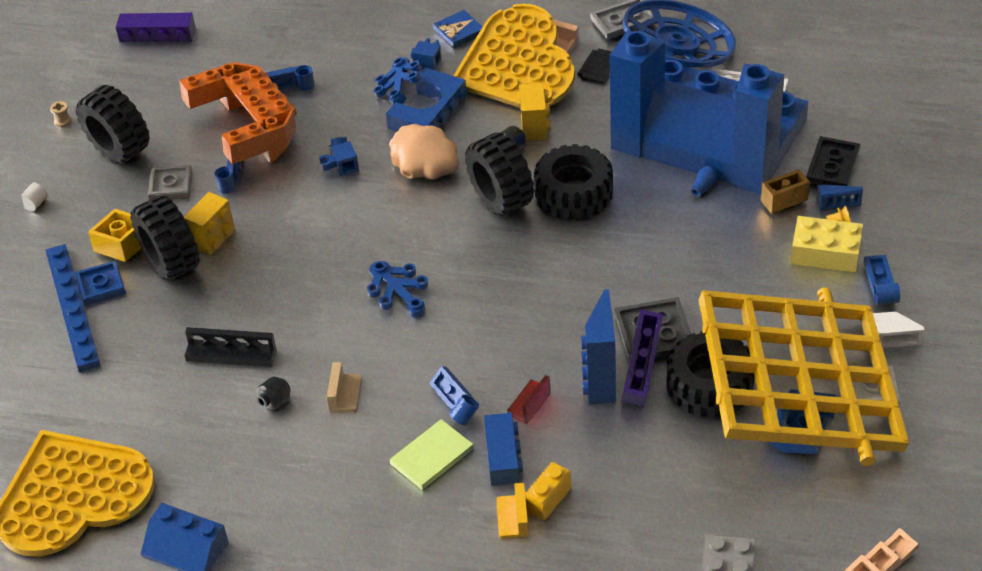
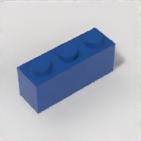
[484,413,523,485]

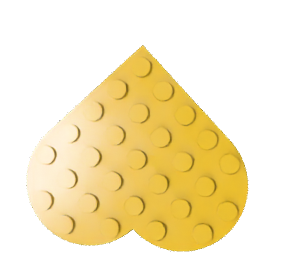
[453,4,575,108]
[0,430,155,557]

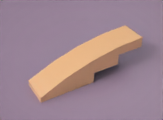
[845,528,919,571]

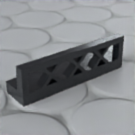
[184,327,277,367]

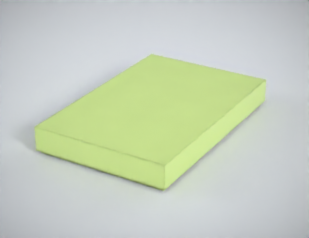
[390,419,474,490]

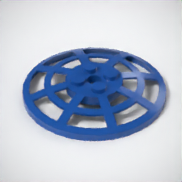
[623,0,736,68]

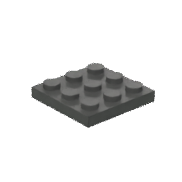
[614,297,691,361]

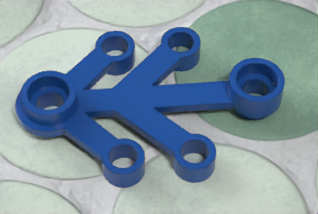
[373,57,422,105]
[367,261,428,318]

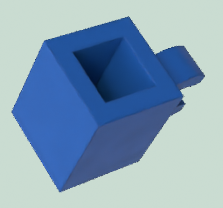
[411,38,442,70]
[319,141,359,176]

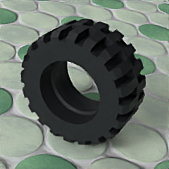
[76,85,150,163]
[465,132,535,216]
[534,144,613,220]
[130,195,200,280]
[666,331,755,418]

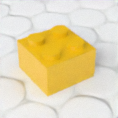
[519,83,551,141]
[184,192,235,255]
[88,209,141,262]

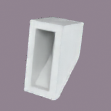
[873,312,924,348]

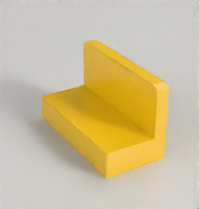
[496,483,529,539]

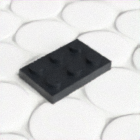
[806,136,860,186]

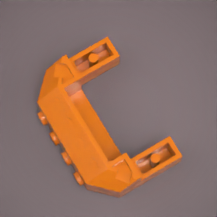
[179,62,297,164]

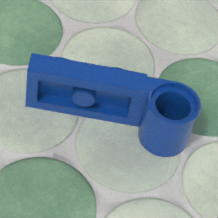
[266,65,315,91]
[214,160,243,194]
[863,255,900,305]
[429,366,479,426]

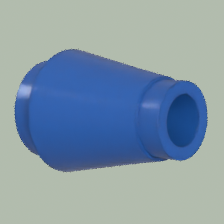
[690,166,718,197]

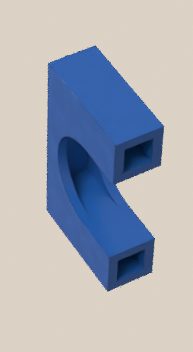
[385,67,468,132]

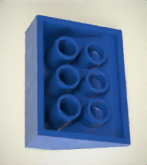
[581,289,616,404]

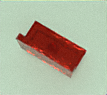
[507,375,551,424]

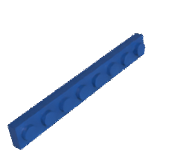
[45,244,101,372]

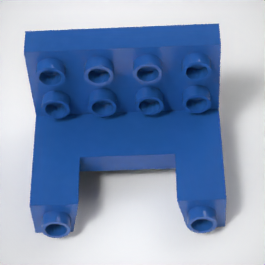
[610,30,808,195]

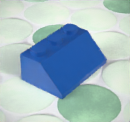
[141,503,229,571]

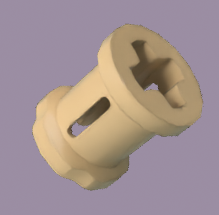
[50,101,72,127]

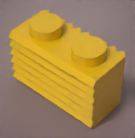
[525,462,572,521]

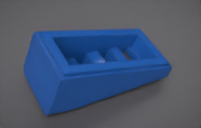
[816,185,863,210]

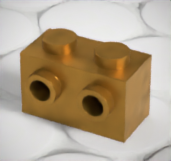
[761,169,810,214]

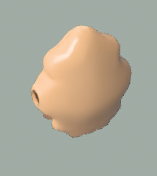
[389,124,460,180]

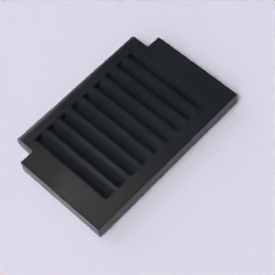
[577,48,612,85]

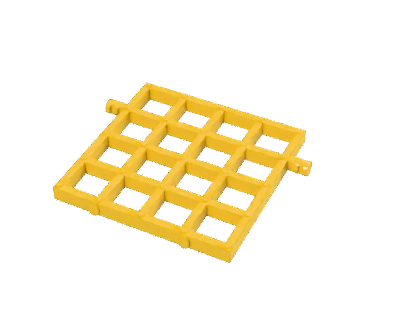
[699,287,909,466]

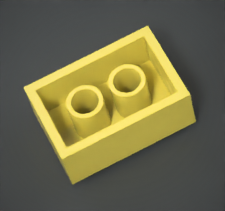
[791,216,863,273]

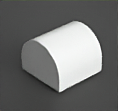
[22,182,48,211]

